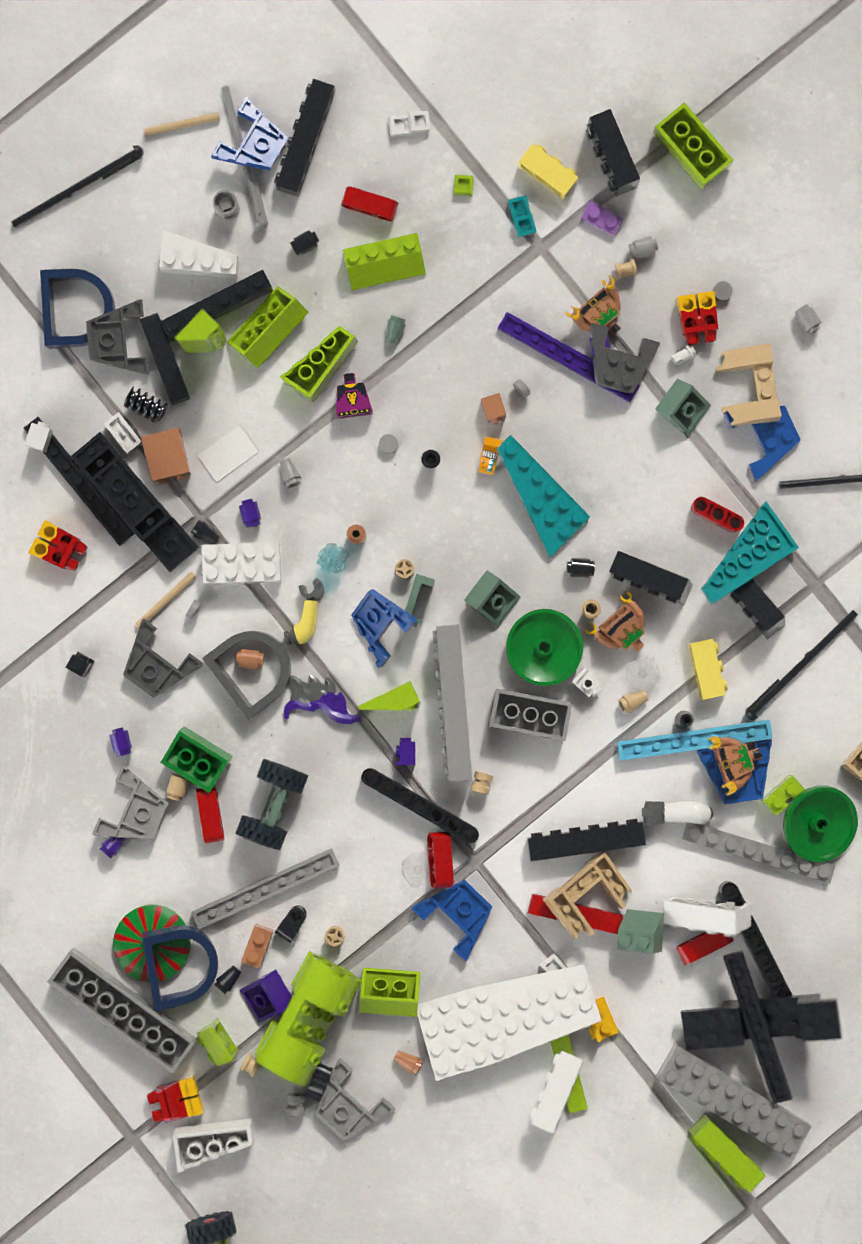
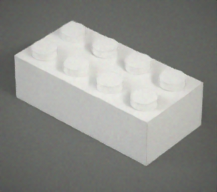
[202,542,282,585]

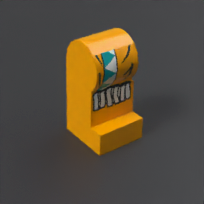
[478,437,502,475]

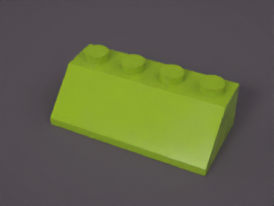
[343,233,426,291]
[226,286,309,368]
[175,309,227,353]

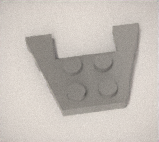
[92,765,169,840]
[314,1058,396,1141]

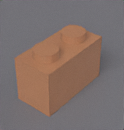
[241,923,274,969]

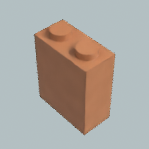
[141,428,191,485]

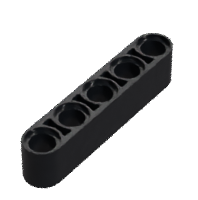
[140,312,190,406]

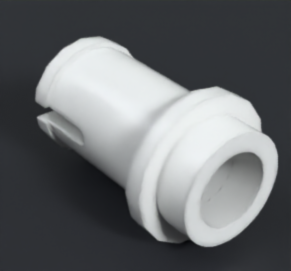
[671,345,697,366]

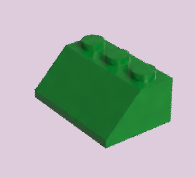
[160,726,233,793]

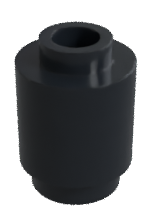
[290,230,320,256]
[566,558,595,578]

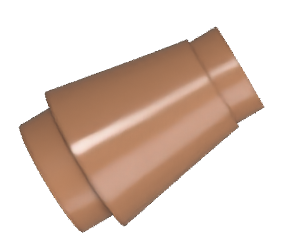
[393,1050,423,1075]

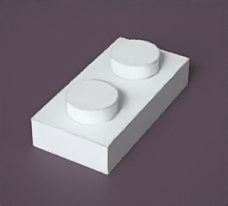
[103,412,142,454]

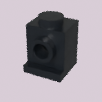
[65,652,95,677]

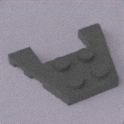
[86,299,149,375]
[590,323,660,394]
[123,618,203,698]

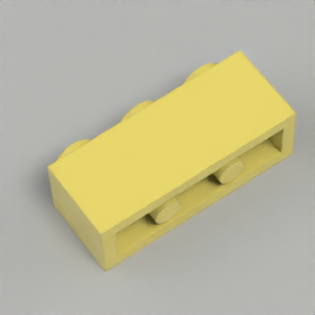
[518,143,578,200]
[688,639,728,700]

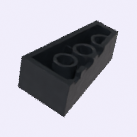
[609,551,693,606]
[729,579,785,640]

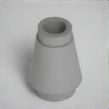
[280,458,301,488]

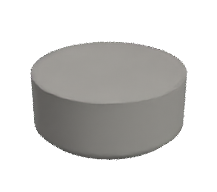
[713,281,733,301]
[513,379,530,399]
[379,434,398,454]
[185,599,200,619]

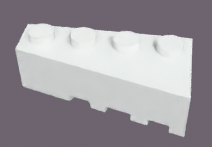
[159,230,239,279]
[664,897,751,937]
[530,1051,583,1134]
[173,1118,254,1173]

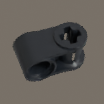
[275,905,307,944]

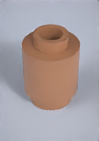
[347,525,366,545]
[236,649,264,670]

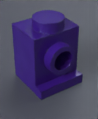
[396,738,416,765]

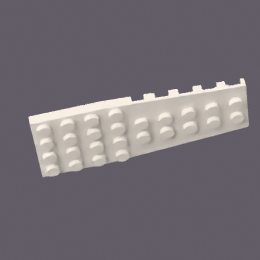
[417,965,601,1081]

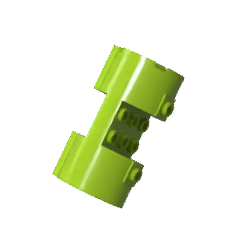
[254,951,362,1086]

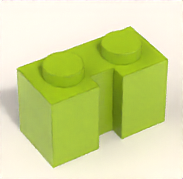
[761,775,806,815]

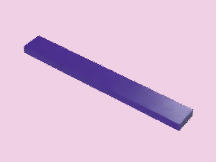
[497,312,640,403]

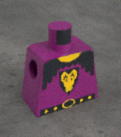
[336,373,373,419]

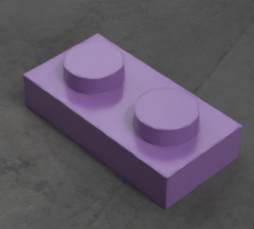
[581,201,623,236]

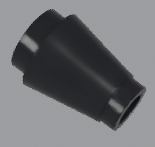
[421,450,440,469]
[191,520,220,545]
[675,711,694,730]
[214,965,242,995]

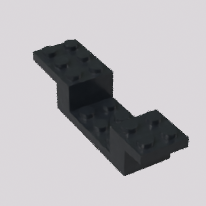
[71,432,199,573]
[681,993,843,1050]

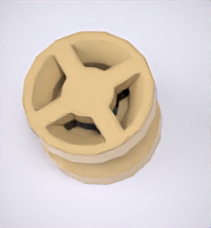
[395,559,414,579]
[325,926,345,947]
[239,1053,260,1077]

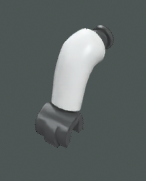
[642,801,714,824]

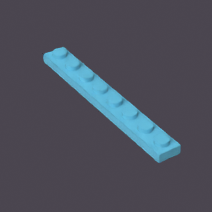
[617,720,773,761]

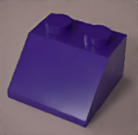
[239,969,292,1023]

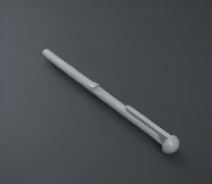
[222,86,268,231]

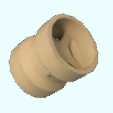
[470,771,493,795]

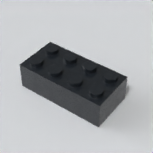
[585,108,640,197]

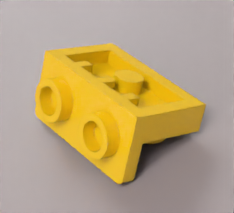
[588,996,619,1043]

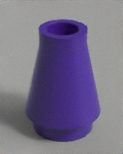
[100,837,126,858]

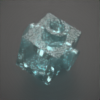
[316,543,350,574]

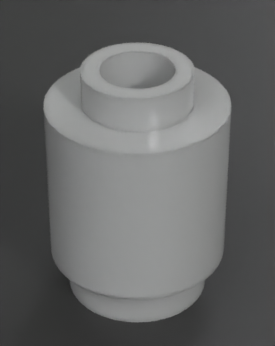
[629,236,658,259]
[795,304,822,334]

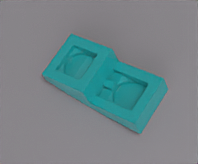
[507,195,537,237]

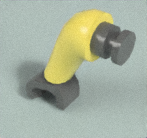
[284,578,325,645]

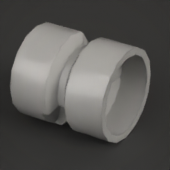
[213,190,240,220]

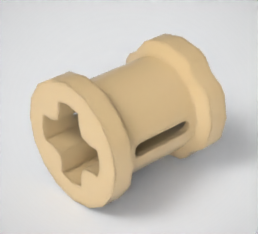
[614,259,637,280]

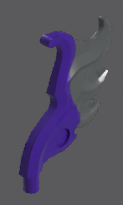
[284,675,362,724]

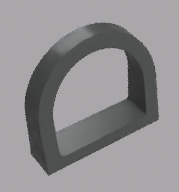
[202,631,291,720]

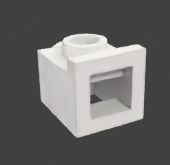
[571,667,602,697]

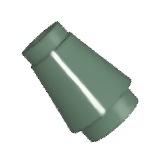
[385,315,406,345]

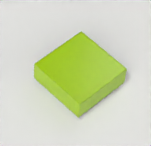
[454,175,474,196]

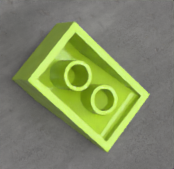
[358,681,420,712]
[196,1018,239,1066]

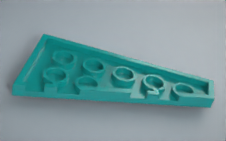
[496,435,590,557]
[701,501,799,604]

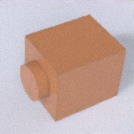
[481,393,506,424]

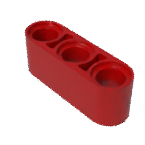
[341,186,399,222]
[691,497,745,533]
[196,786,225,844]
[427,832,454,889]
[676,931,734,965]

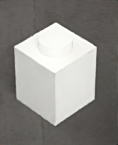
[24,421,53,453]

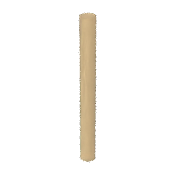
[144,113,220,136]
[135,572,196,628]

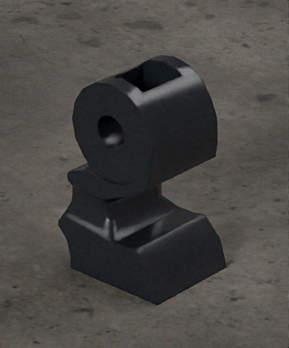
[304,1062,333,1102]

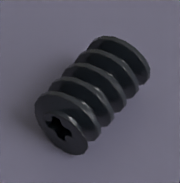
[124,386,168,423]

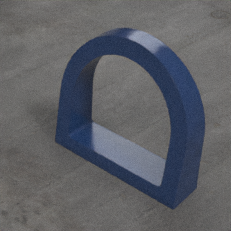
[40,269,115,349]
[142,925,218,1012]

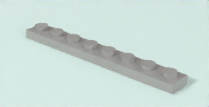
[682,822,836,883]
[191,848,340,929]

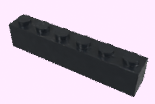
[274,78,336,197]
[160,269,273,342]
[527,818,646,862]

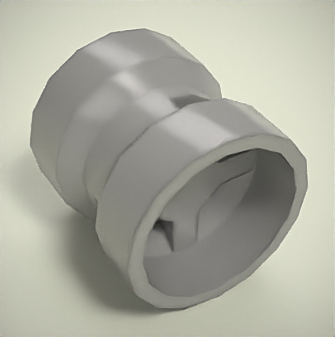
[286,1093,306,1116]

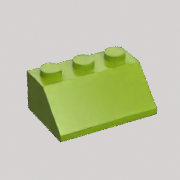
[359,967,420,1017]

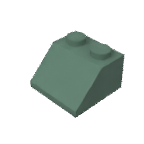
[655,378,711,436]
[464,570,521,627]
[617,909,664,953]

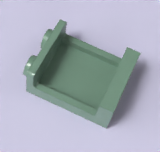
[405,574,435,628]

